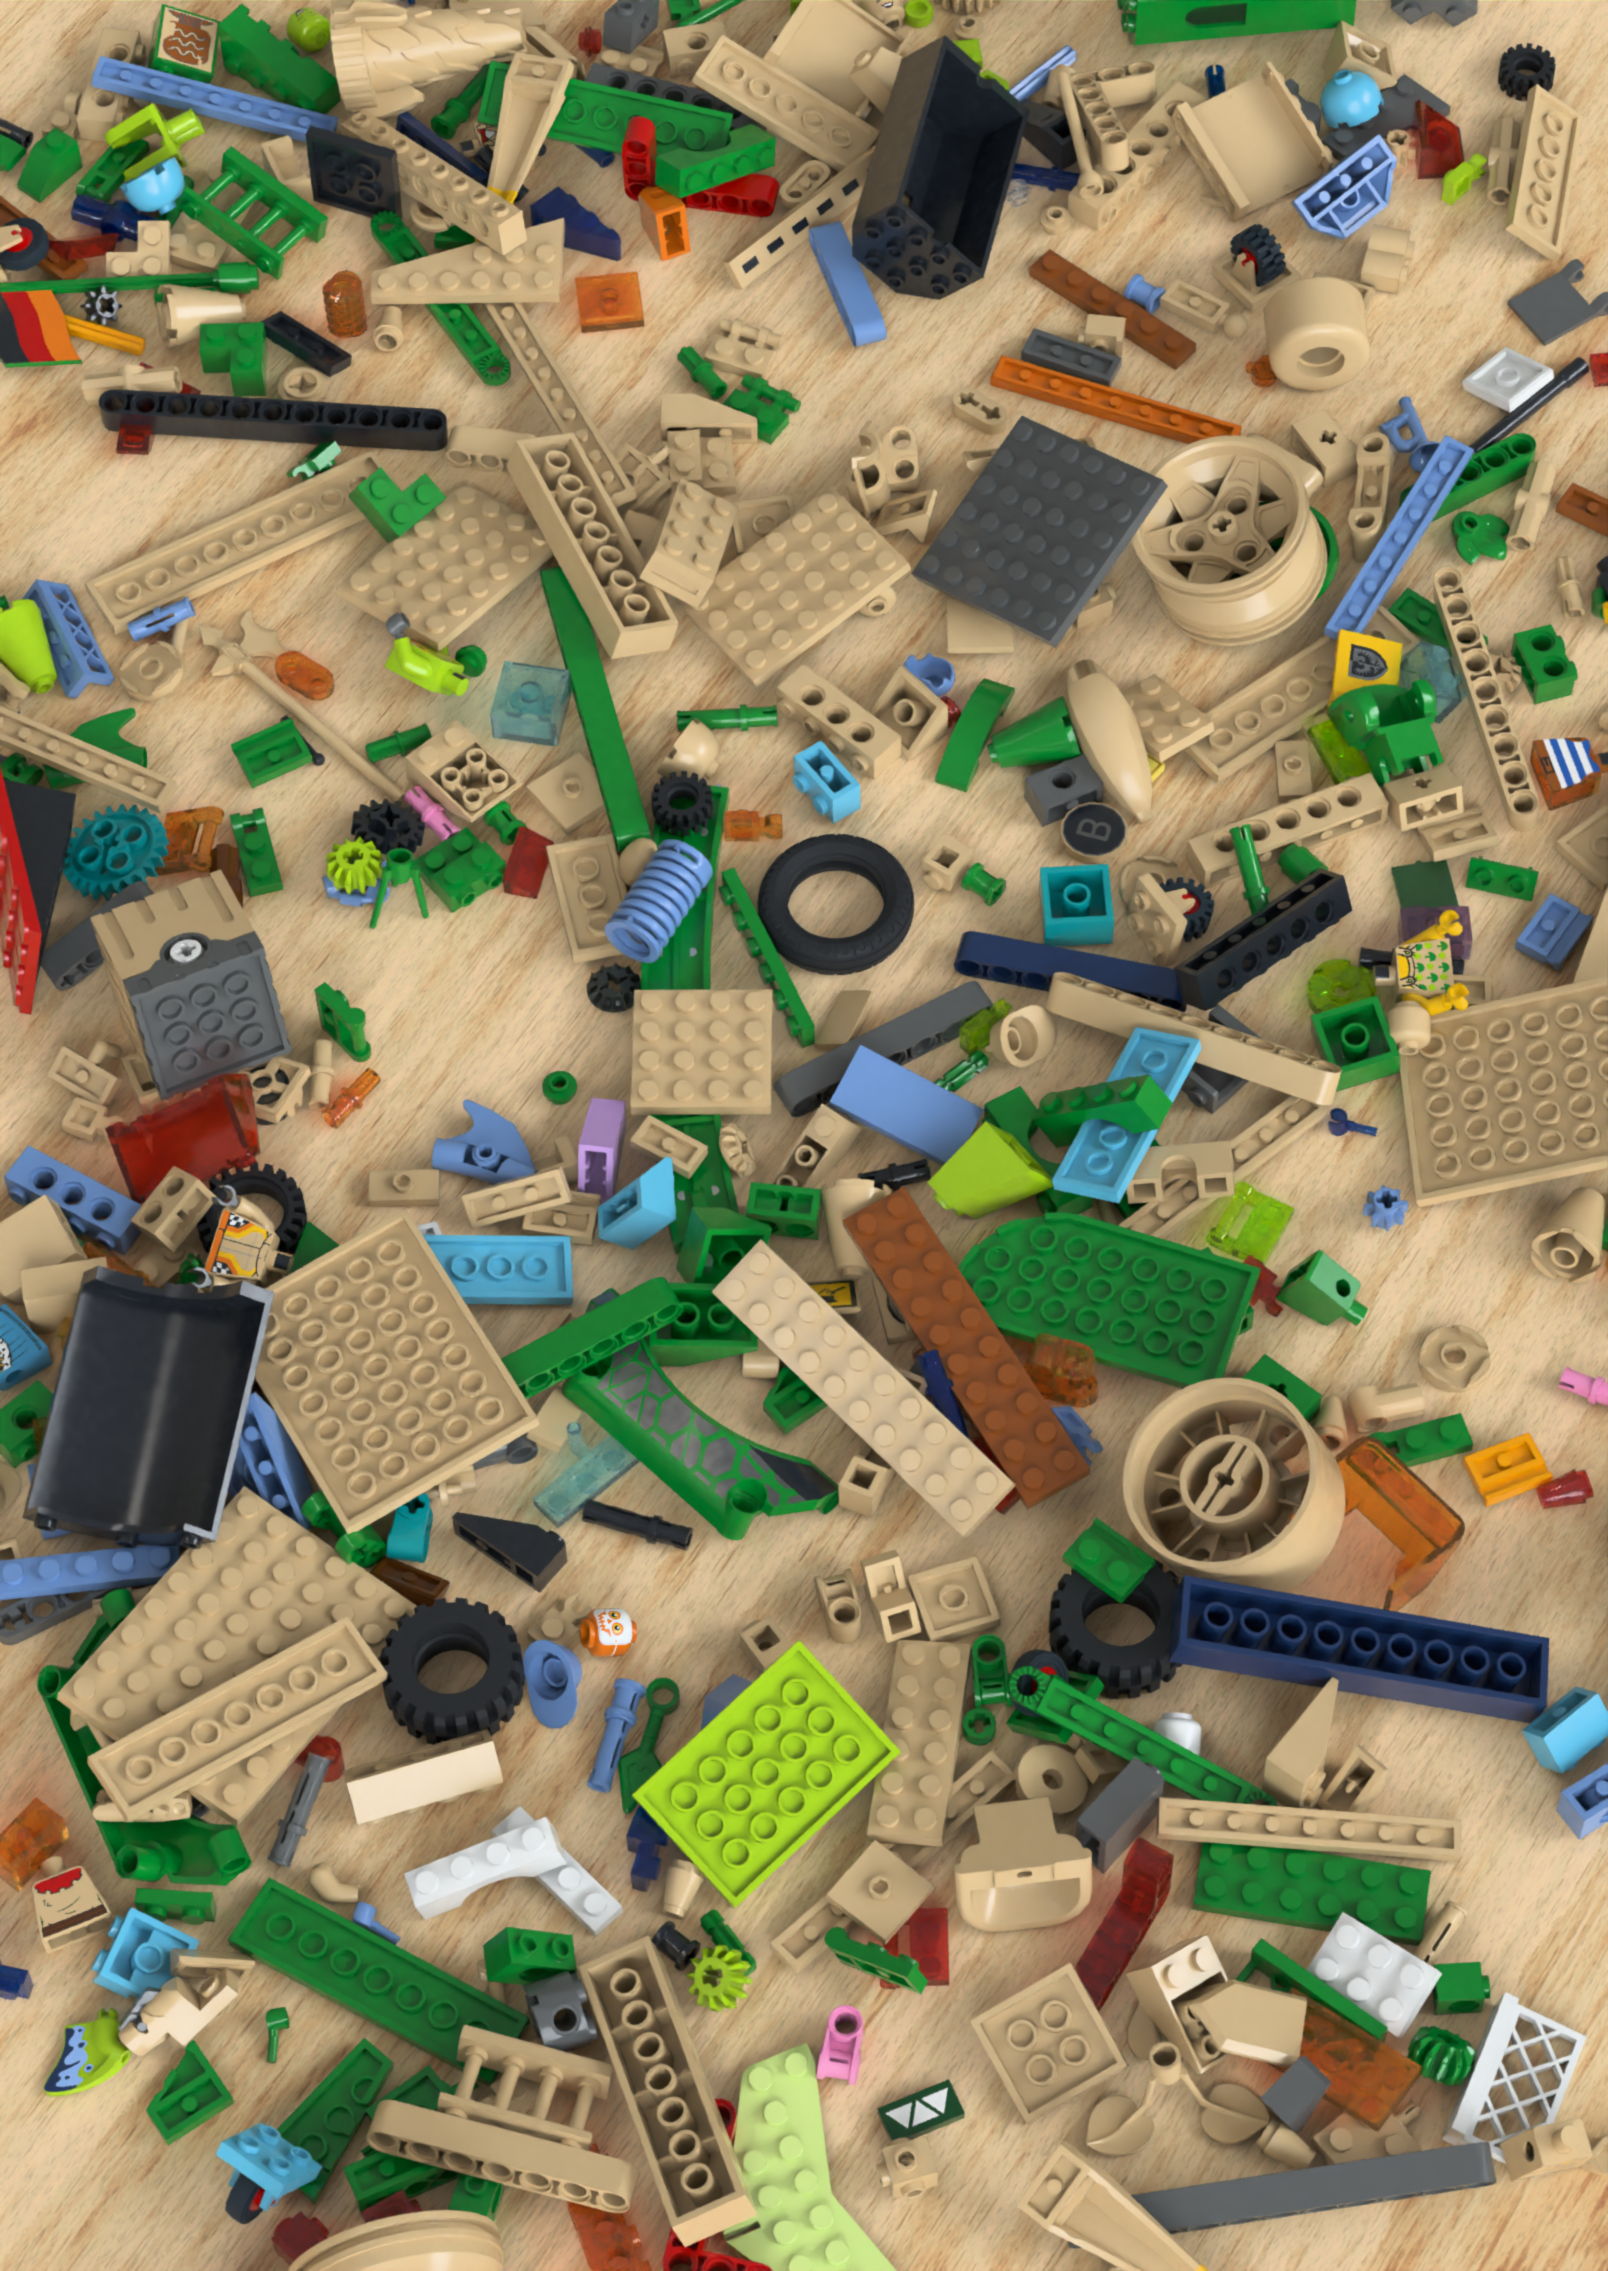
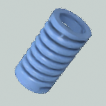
[604,839,713,963]

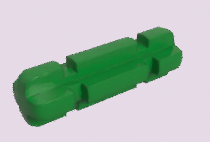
[933,1050,989,1092]
[700,1909,756,1976]

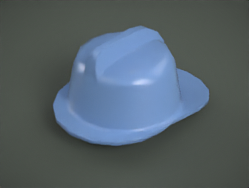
[523,1640,582,1729]

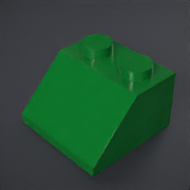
[676,1207,772,1283]

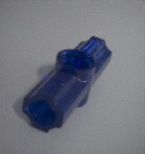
[71,194,160,242]

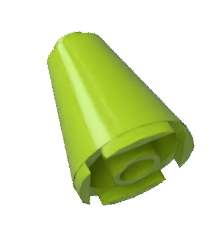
[0,599,57,694]

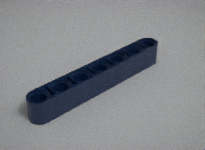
[954,931,1187,1012]

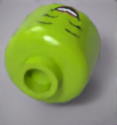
[286,7,331,53]

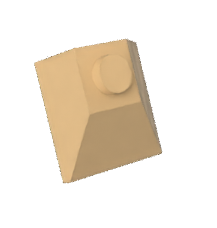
[1323,20,1397,90]

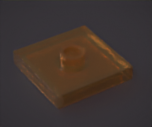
[575,271,644,333]

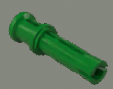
[430,64,490,139]

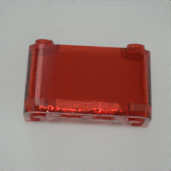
[105,1074,261,1205]

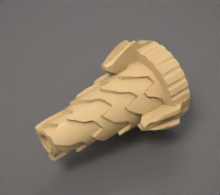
[330,0,527,121]

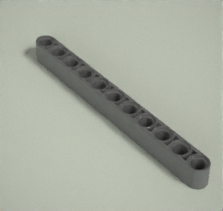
[1068,2142,1497,2249]

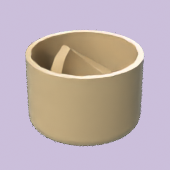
[1264,277,1370,391]

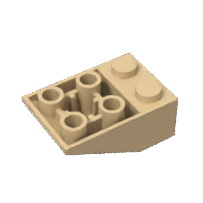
[405,720,522,823]
[1126,1935,1233,2074]

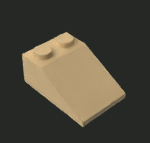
[1261,1677,1339,1808]

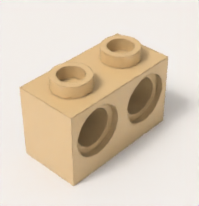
[130,1166,216,1253]

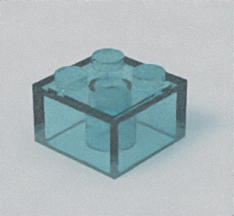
[490,661,572,747]

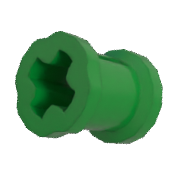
[483,801,527,846]
[961,862,1006,906]

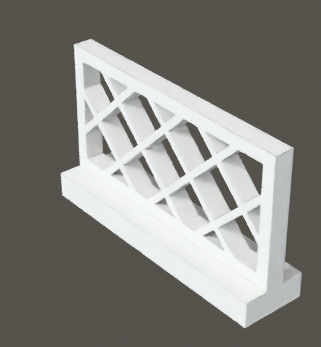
[1442,1992,1586,2164]

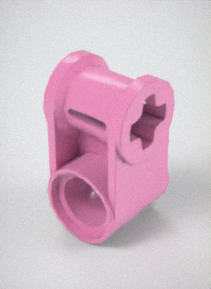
[817,2005,863,2085]

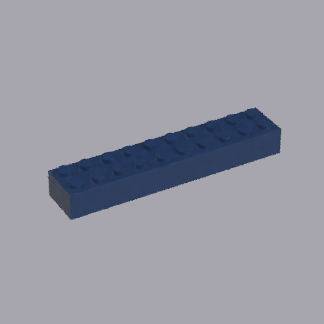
[1169,1575,1549,1723]

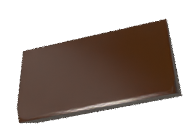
[369,1556,450,1607]

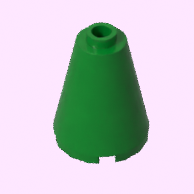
[987,696,1082,768]

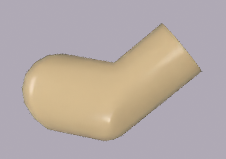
[309,1862,361,1903]

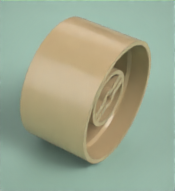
[1123,1378,1345,1592]

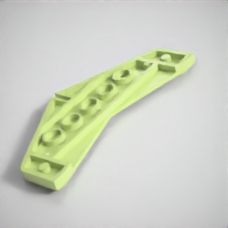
[723,2043,897,2271]

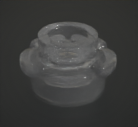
[1004,179,1032,207]

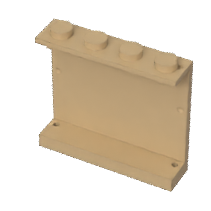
[1170,61,1334,222]

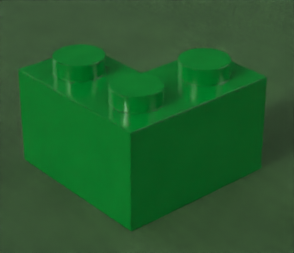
[199,322,268,397]
[348,467,446,544]

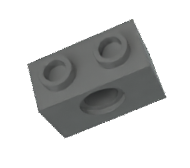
[1024,754,1103,827]

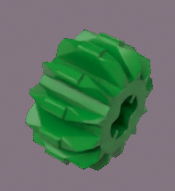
[1406,2026,1476,2086]

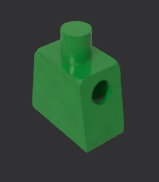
[1276,1250,1368,1326]

